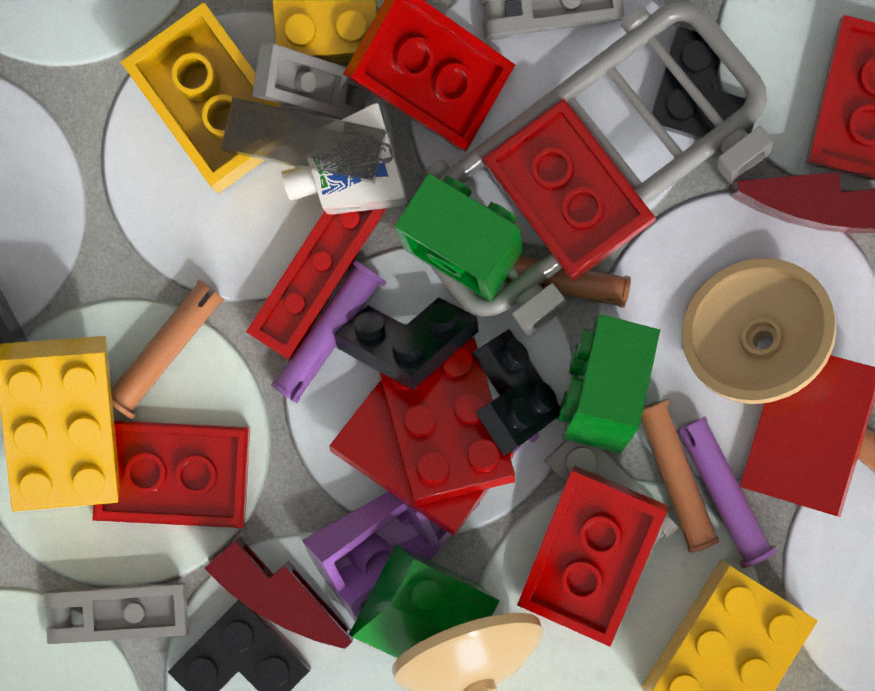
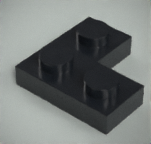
[651,27,755,140]
[335,297,479,390]
[472,329,560,456]
[168,600,311,691]

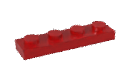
[246,208,388,360]

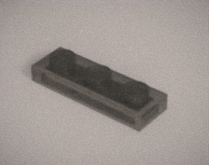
[221,97,387,184]

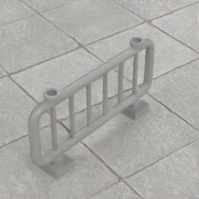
[409,1,773,337]

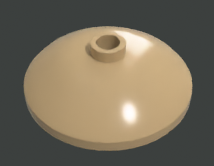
[682,258,837,404]
[392,613,543,691]

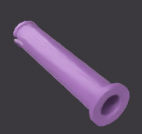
[271,259,387,403]
[676,416,778,568]

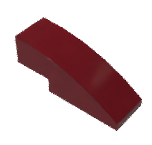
[729,172,875,233]
[204,537,354,649]

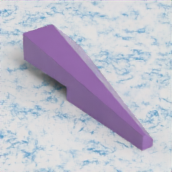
[302,433,539,622]

